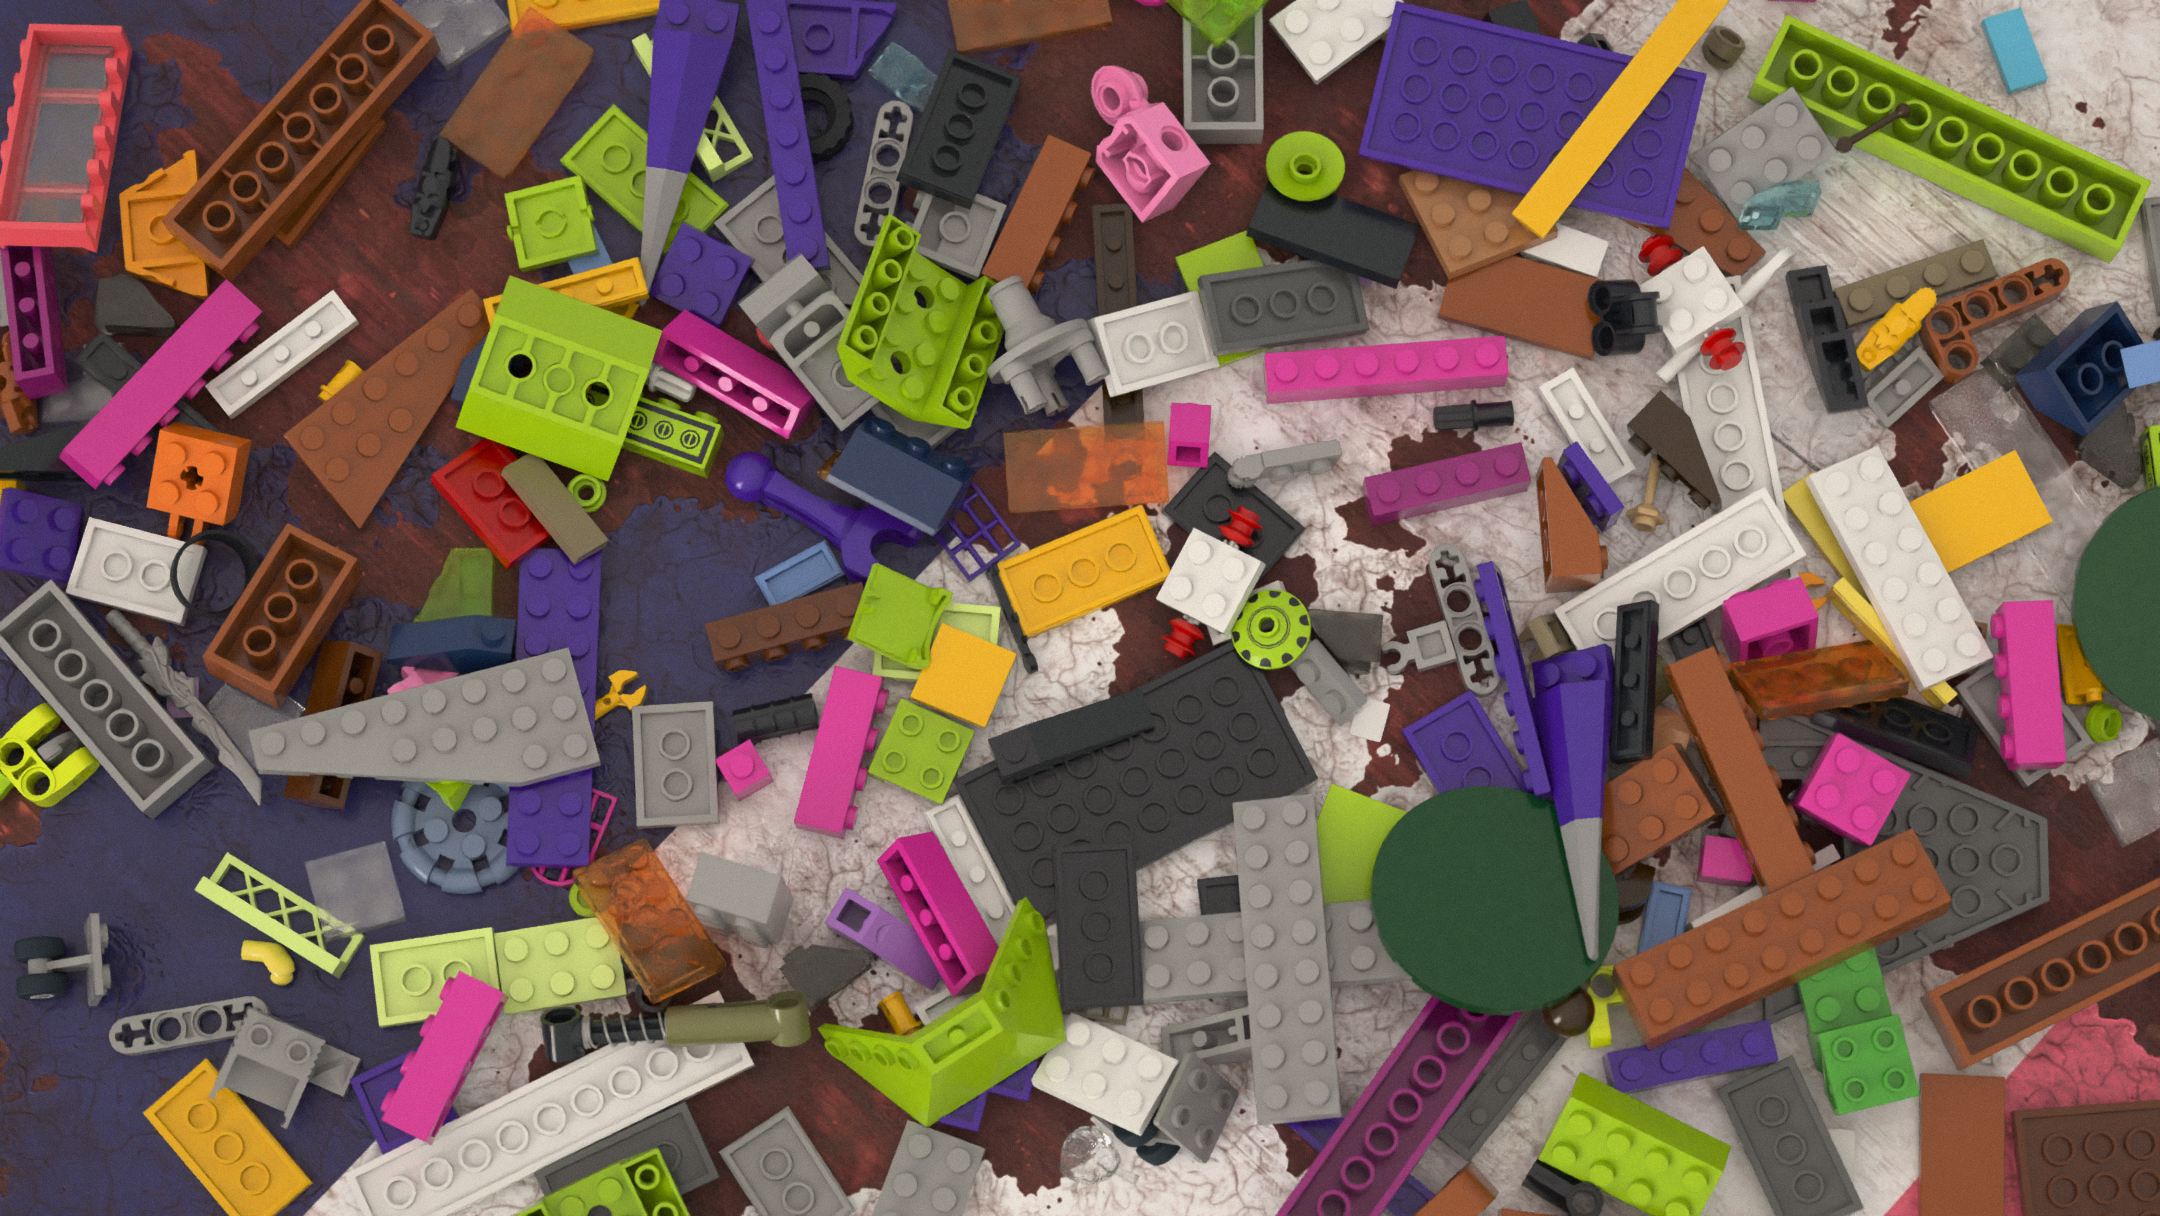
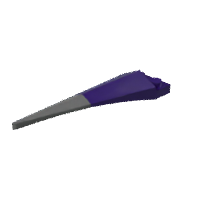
[638,0,741,307]
[1532,643,1614,961]

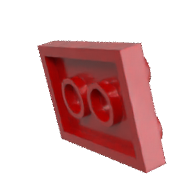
[430,438,552,570]

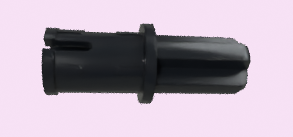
[1433,400,1514,432]

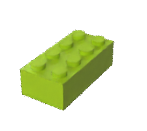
[1538,1072,1731,1216]

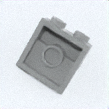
[905,190,1007,280]

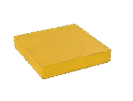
[910,623,1017,730]

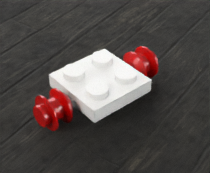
[1638,234,1747,371]
[1156,506,1266,660]

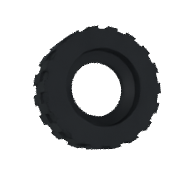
[799,72,854,164]

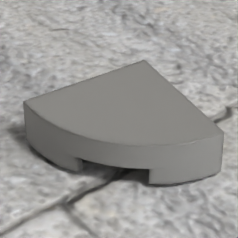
[37,731,85,767]

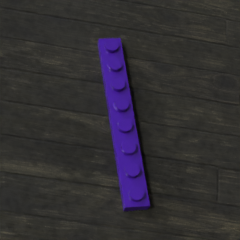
[746,0,831,272]

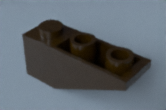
[1627,390,1722,514]

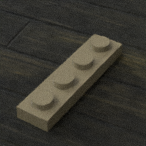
[1833,239,1997,329]

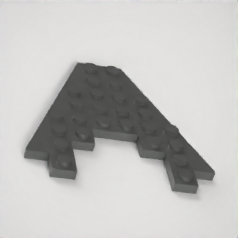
[1756,700,2050,1024]

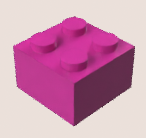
[1721,576,1819,680]
[1791,733,1911,848]

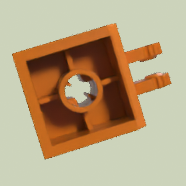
[146,422,252,546]

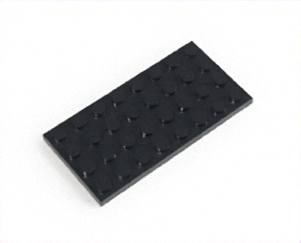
[954,641,1318,919]

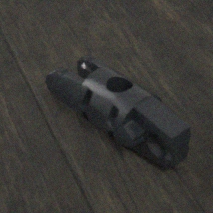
[409,136,461,241]

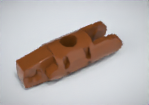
[0,332,39,434]

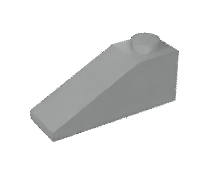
[1161,1006,1252,1065]

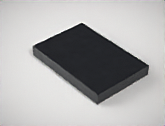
[1162,451,1306,590]

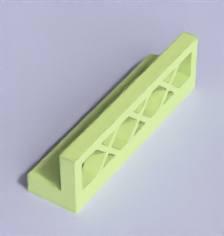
[632,33,754,182]
[195,852,365,979]

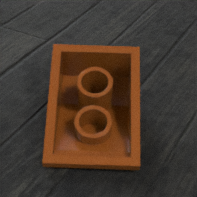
[1535,457,1608,593]

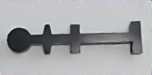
[985,564,1038,674]

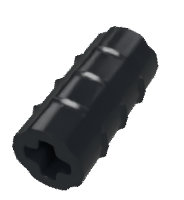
[732,693,819,744]

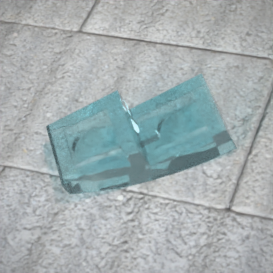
[868,41,938,116]
[1737,180,1822,230]

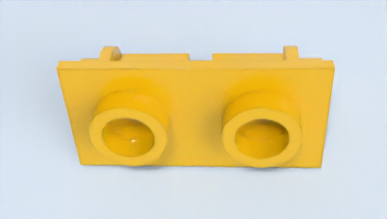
[2056,624,2106,707]

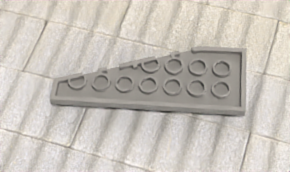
[248,647,601,787]

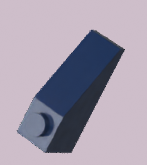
[387,614,516,674]

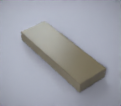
[501,453,609,565]

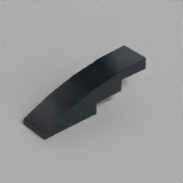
[1785,265,1869,415]

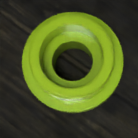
[567,473,607,513]
[2084,702,2122,743]

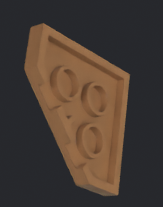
[1399,170,1558,280]

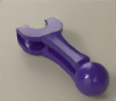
[725,451,924,588]

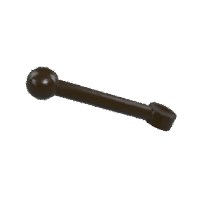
[1836,103,1911,154]

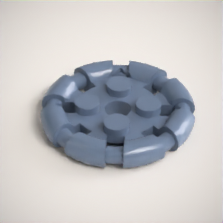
[391,781,520,894]

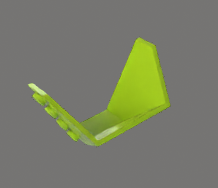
[817,897,1067,1128]

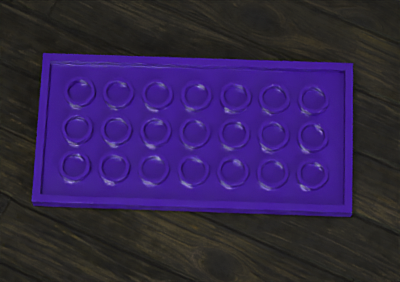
[1358,1,1707,230]

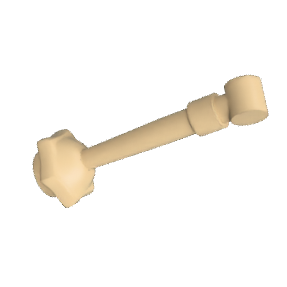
[1626,455,1666,532]

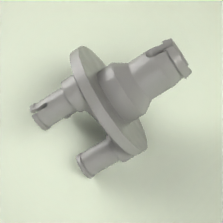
[987,275,1110,417]

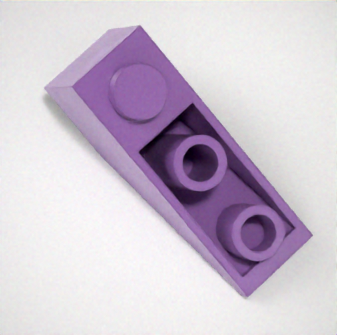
[825,887,941,991]

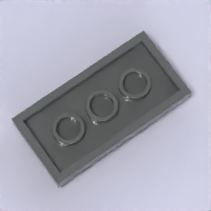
[1197,259,1369,356]
[1717,1055,1864,1216]
[534,1102,720,1216]

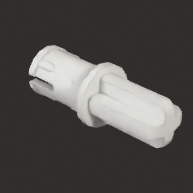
[645,362,697,402]

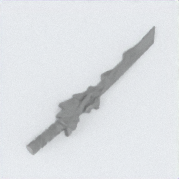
[105,609,262,806]

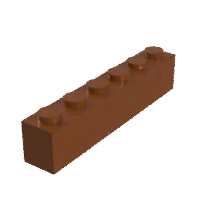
[1662,646,1816,895]

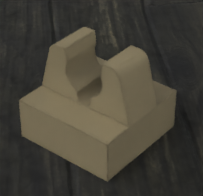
[1518,613,1574,662]

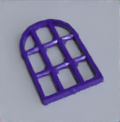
[934,482,1021,582]

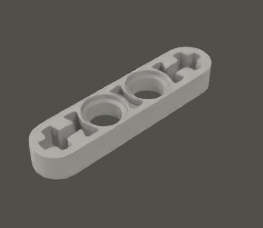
[855,101,914,252]
[1428,544,1500,698]
[109,996,272,1056]

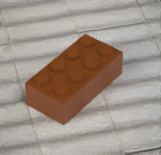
[202,523,362,709]

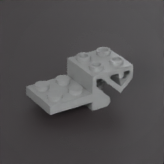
[737,253,897,431]

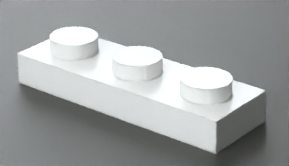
[1538,368,1636,486]

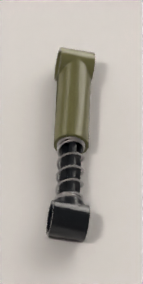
[540,991,811,1062]

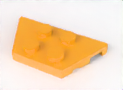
[119,150,210,300]

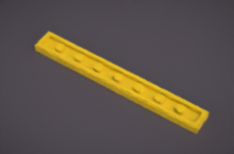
[1511,0,1730,239]

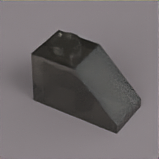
[94,273,180,337]
[1306,608,1383,675]
[779,944,877,1013]

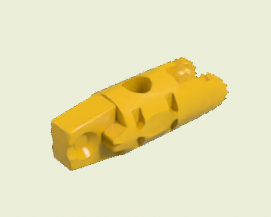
[1855,287,1938,373]

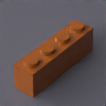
[981,134,1096,295]

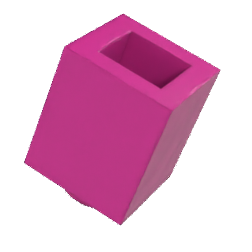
[1167,403,1211,468]
[715,739,774,802]
[1696,835,1755,888]

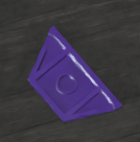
[787,0,897,80]

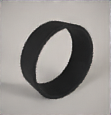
[170,530,260,618]

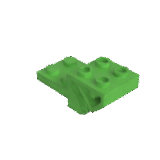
[1796,947,1920,1115]

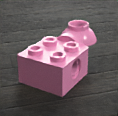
[1091,65,1211,223]

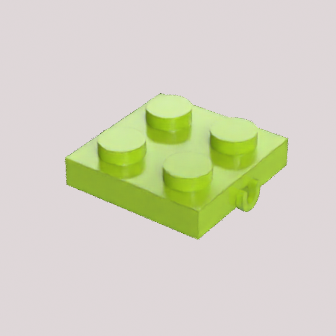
[504,175,599,272]

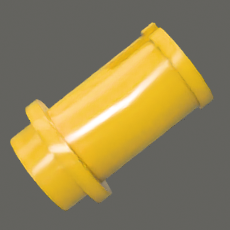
[317,360,364,403]
[878,991,923,1037]

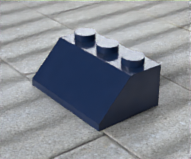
[2014,301,2144,436]
[826,417,976,536]

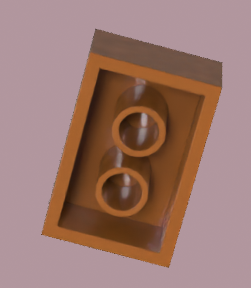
[1601,743,1723,877]

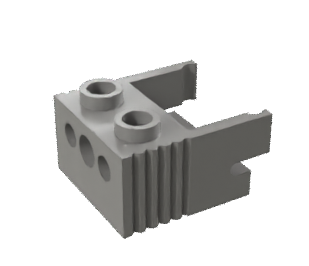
[209,1006,326,1129]

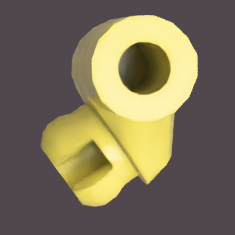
[241,940,295,985]

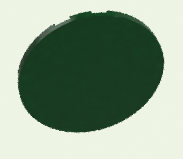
[2071,486,2160,721]
[1370,786,1619,1015]

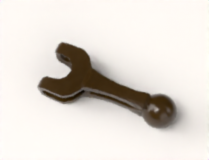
[1541,863,1656,1037]

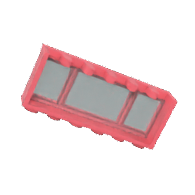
[0,24,133,253]

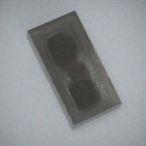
[1980,313,2056,392]

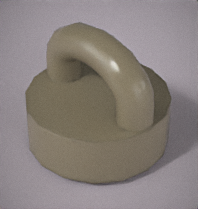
[1702,26,1746,70]

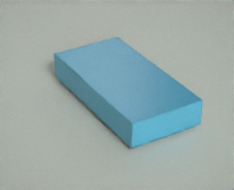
[1981,7,2048,95]

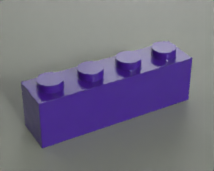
[1602,1019,1779,1095]

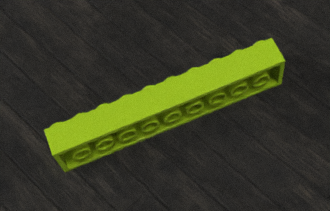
[1747,14,2152,264]

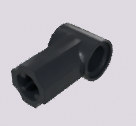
[1521,1158,1604,1216]

